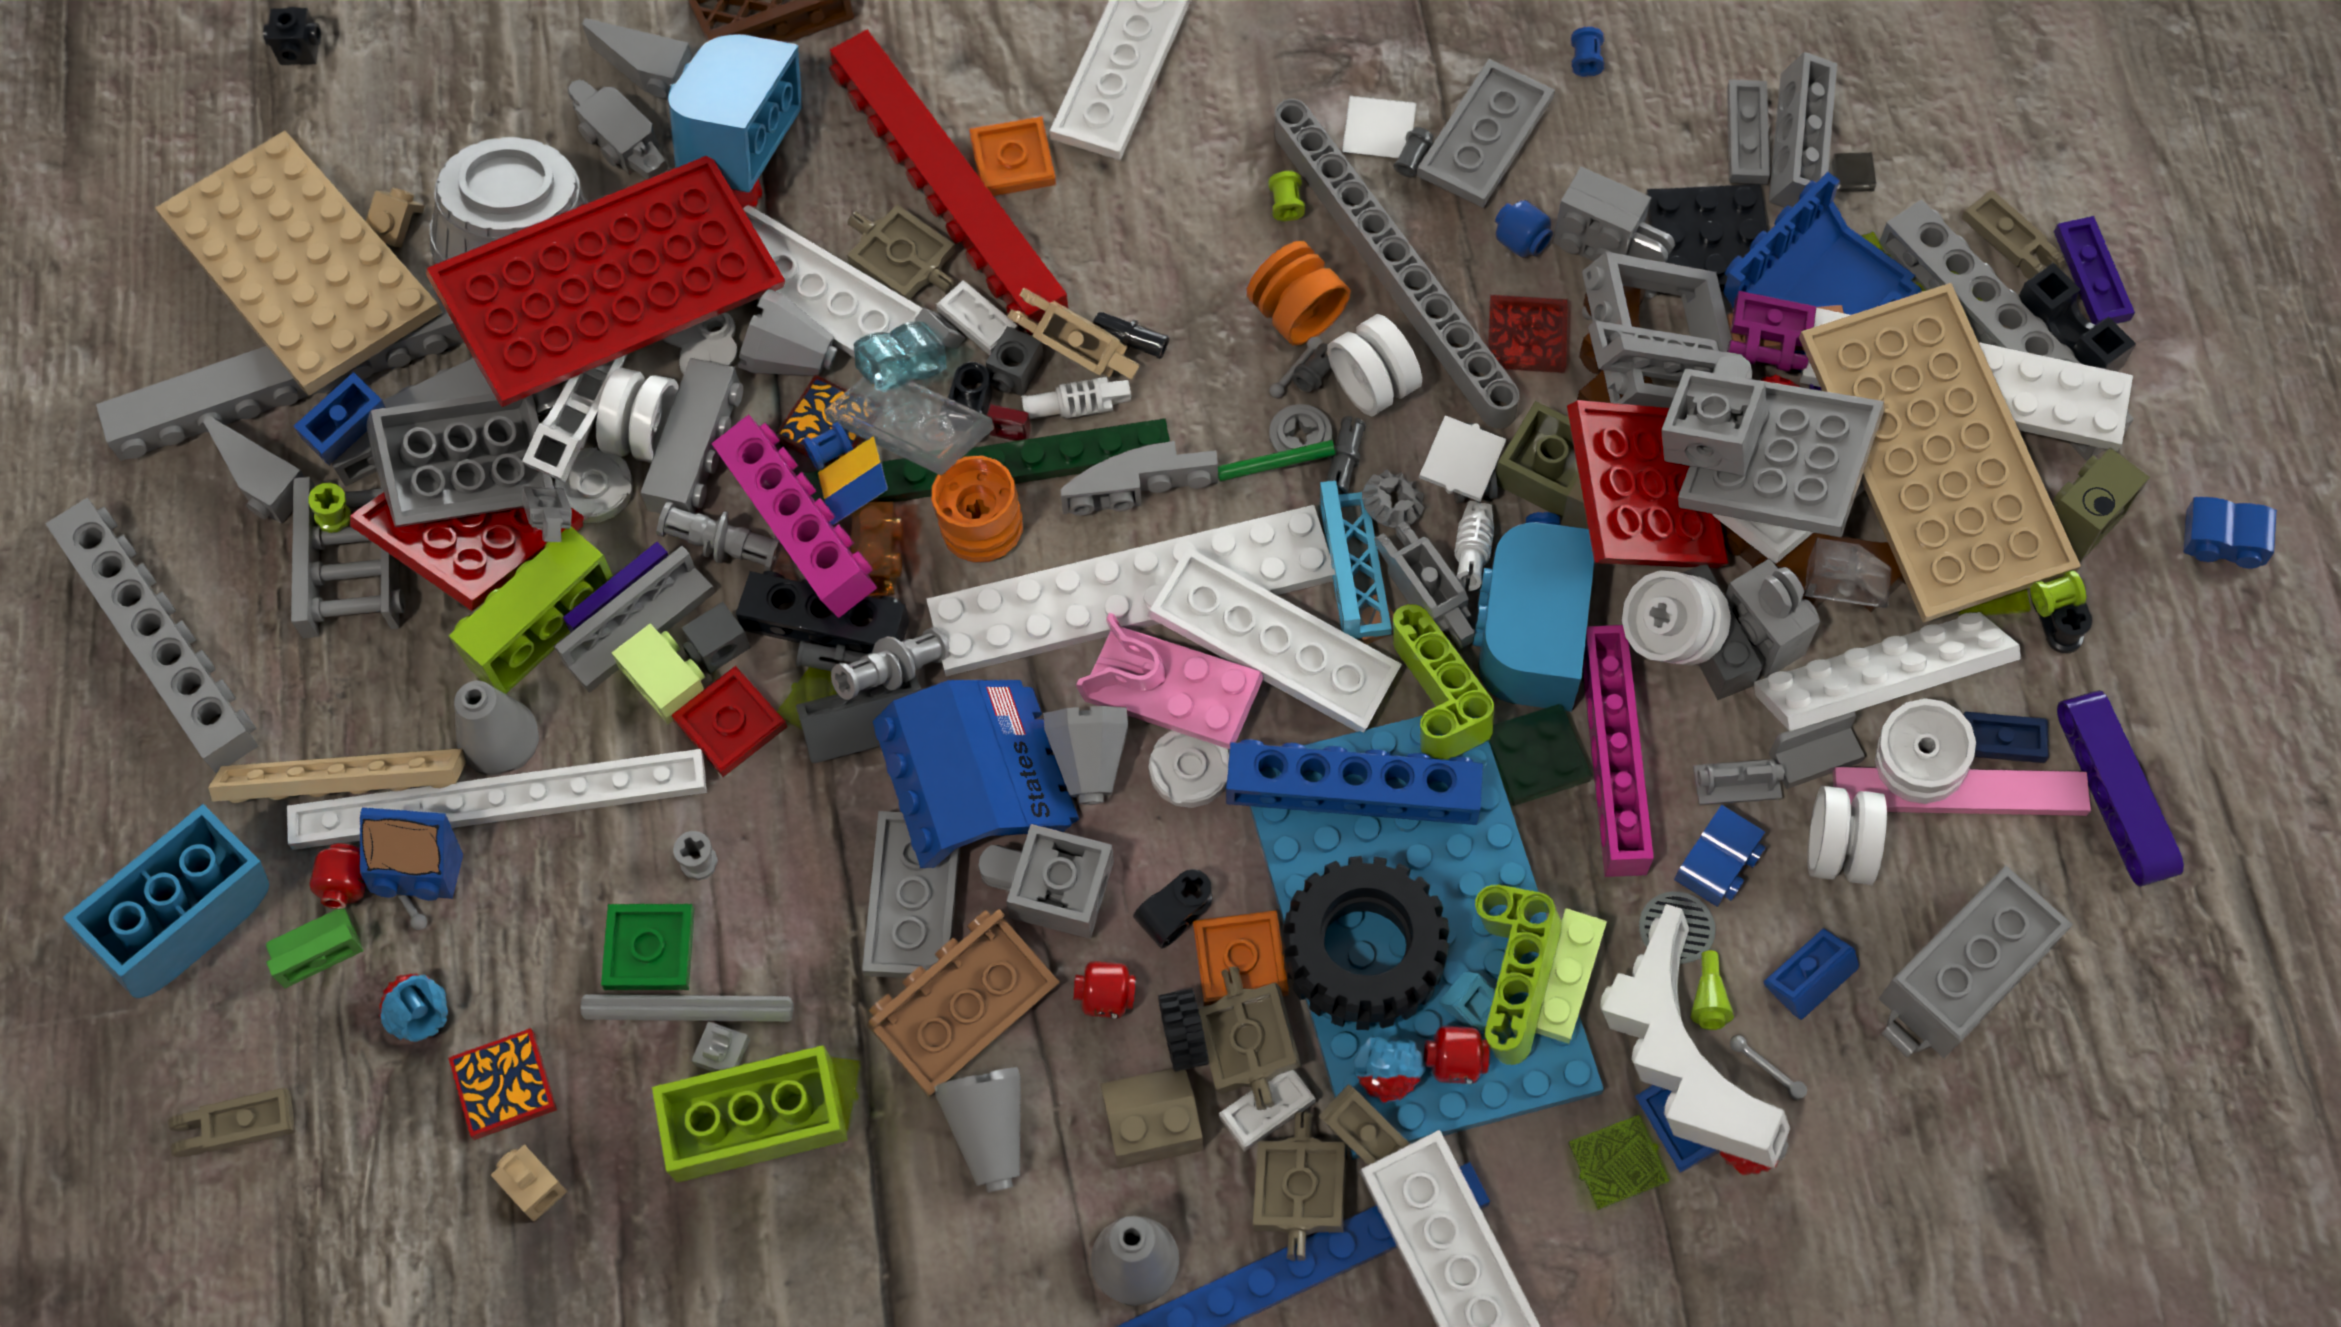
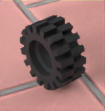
[1158,988,1209,1072]

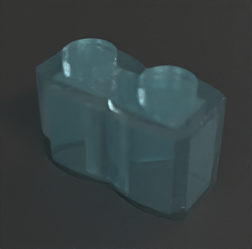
[853,321,947,391]

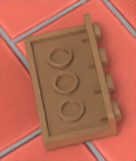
[867,909,1059,1097]

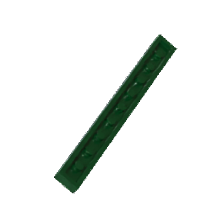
[796,418,1170,507]

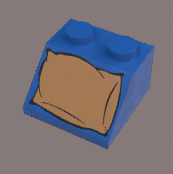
[360,807,463,901]

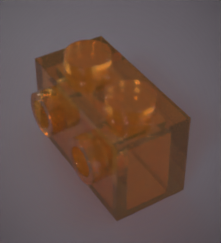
[851,502,904,595]

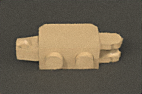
[1007,288,1140,380]

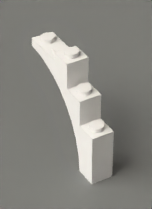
[522,355,627,483]
[1601,904,1790,1168]

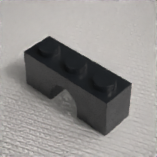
[2018,262,2136,372]

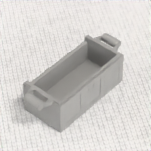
[1879,865,2073,1059]

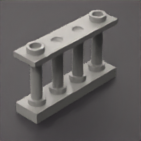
[291,477,405,638]

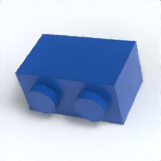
[294,372,386,465]

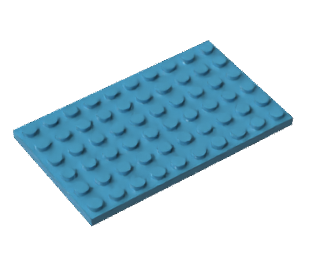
[1249,716,1604,1160]

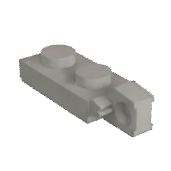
[522,486,572,542]

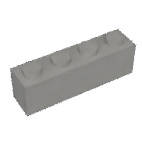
[640,358,743,514]

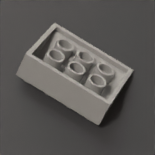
[366,393,554,528]

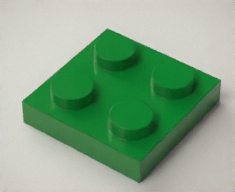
[601,904,695,990]

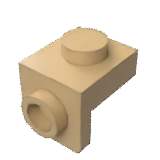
[366,187,425,248]

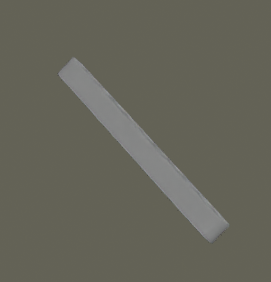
[1274,99,1519,429]

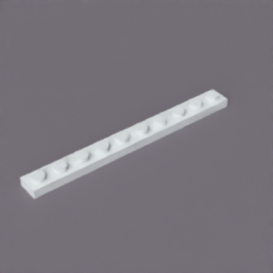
[287,749,707,850]

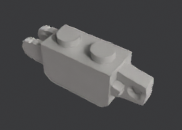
[567,79,668,179]
[1374,521,1475,650]

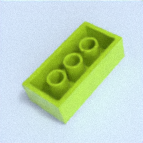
[449,526,613,694]
[652,1045,848,1183]

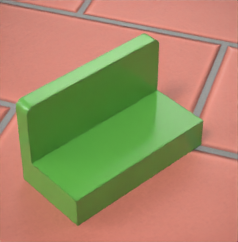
[266,908,364,988]

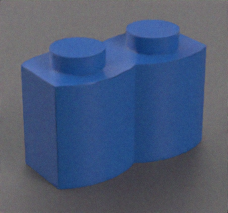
[2183,497,2277,569]
[1674,805,1766,907]

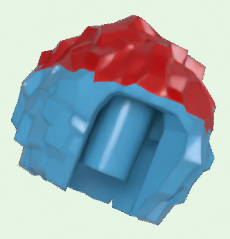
[379,974,448,1042]
[1354,1036,1425,1103]

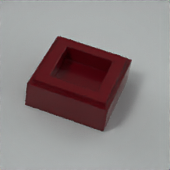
[987,404,1031,441]

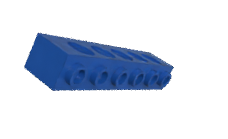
[1226,739,1483,825]

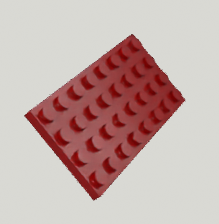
[426,156,786,407]

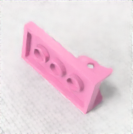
[1076,613,1264,749]

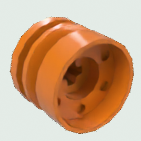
[1247,241,1351,346]
[931,456,1023,562]

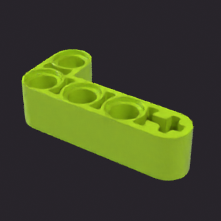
[1393,604,1494,760]
[1475,885,1562,1065]

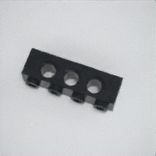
[736,571,909,654]

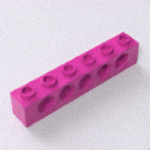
[711,414,877,618]
[1582,625,1654,877]

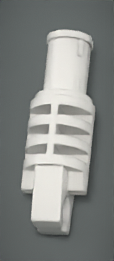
[1021,377,1131,419]
[1455,501,1494,591]

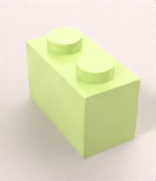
[611,623,705,724]

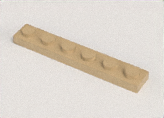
[208,749,466,803]

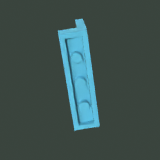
[1319,480,1392,639]

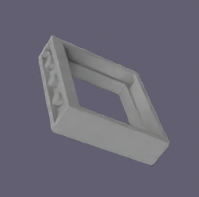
[1582,252,1732,408]

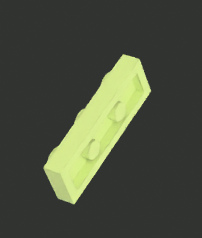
[1535,908,1607,1044]

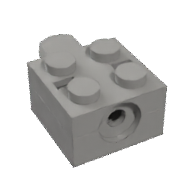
[1553,167,1675,263]
[1661,355,1767,475]
[1725,558,1820,678]
[979,824,1114,939]

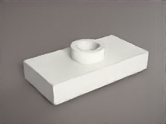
[936,280,1018,355]
[1219,1070,1315,1152]

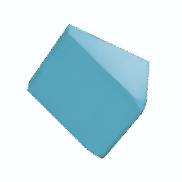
[1439,972,1495,1034]

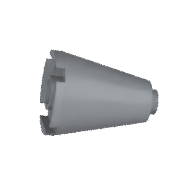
[454,681,539,776]
[934,1067,1021,1193]
[1091,1216,1179,1306]

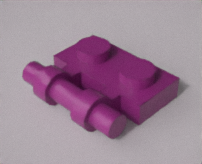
[1727,291,1816,372]

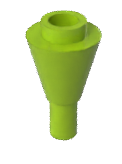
[1690,950,1734,1030]

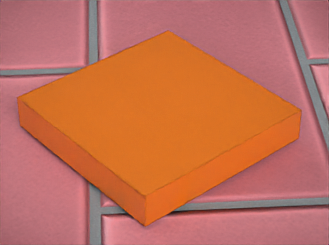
[969,116,1056,196]
[1193,910,1289,1006]

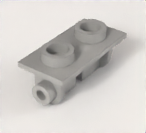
[1693,759,1784,805]

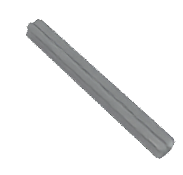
[580,994,794,1022]

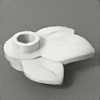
[663,312,737,374]

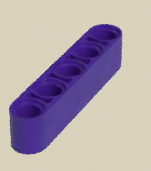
[2057,690,2184,887]

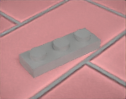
[1727,79,1770,184]

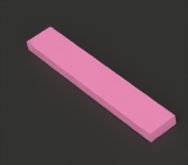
[1832,767,2091,816]

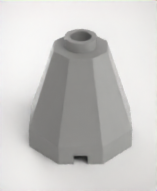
[738,289,838,376]
[1044,706,1128,805]

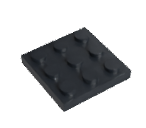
[1646,184,1768,295]

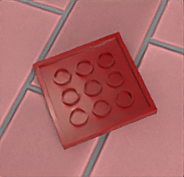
[1567,400,1728,568]
[350,492,584,611]

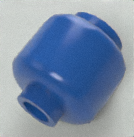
[1495,200,1553,258]

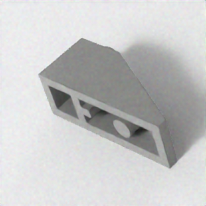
[582,18,693,98]
[203,416,305,524]

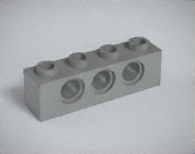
[1769,52,1837,207]

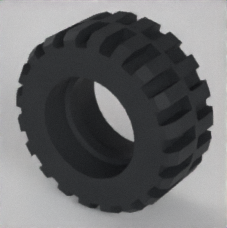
[1282,856,1449,1030]

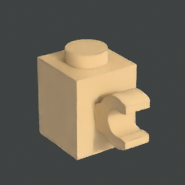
[491,1144,568,1222]

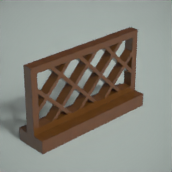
[688,0,854,43]

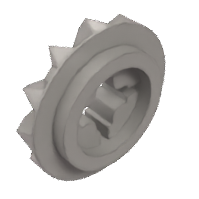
[1269,404,1332,463]
[1362,469,1425,528]

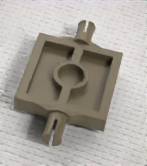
[847,204,956,300]
[1198,967,1302,1110]
[1253,1112,1347,1261]

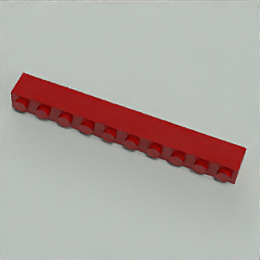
[829,29,1068,336]

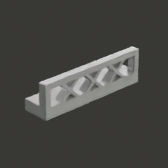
[1588,321,1743,381]
[554,546,715,693]

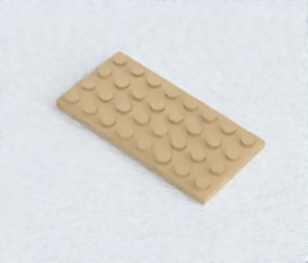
[155,131,442,396]
[1799,283,2081,623]

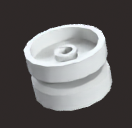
[1327,314,1422,417]
[596,368,679,463]
[1622,570,1731,666]
[1875,698,1976,804]
[1808,786,1887,885]

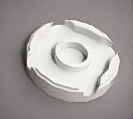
[553,448,634,523]
[1148,730,1229,808]

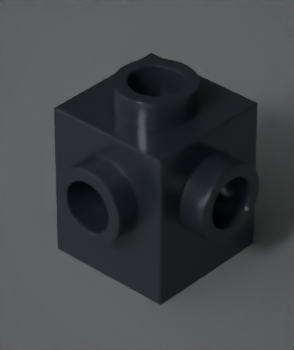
[263,7,321,65]

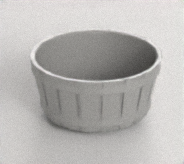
[430,137,588,264]

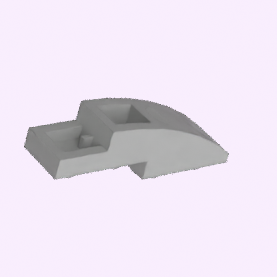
[1060,441,1218,516]

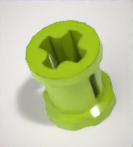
[1268,171,1305,222]
[308,483,351,533]
[2030,570,2086,617]

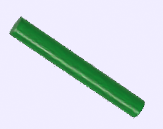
[1218,440,1336,482]

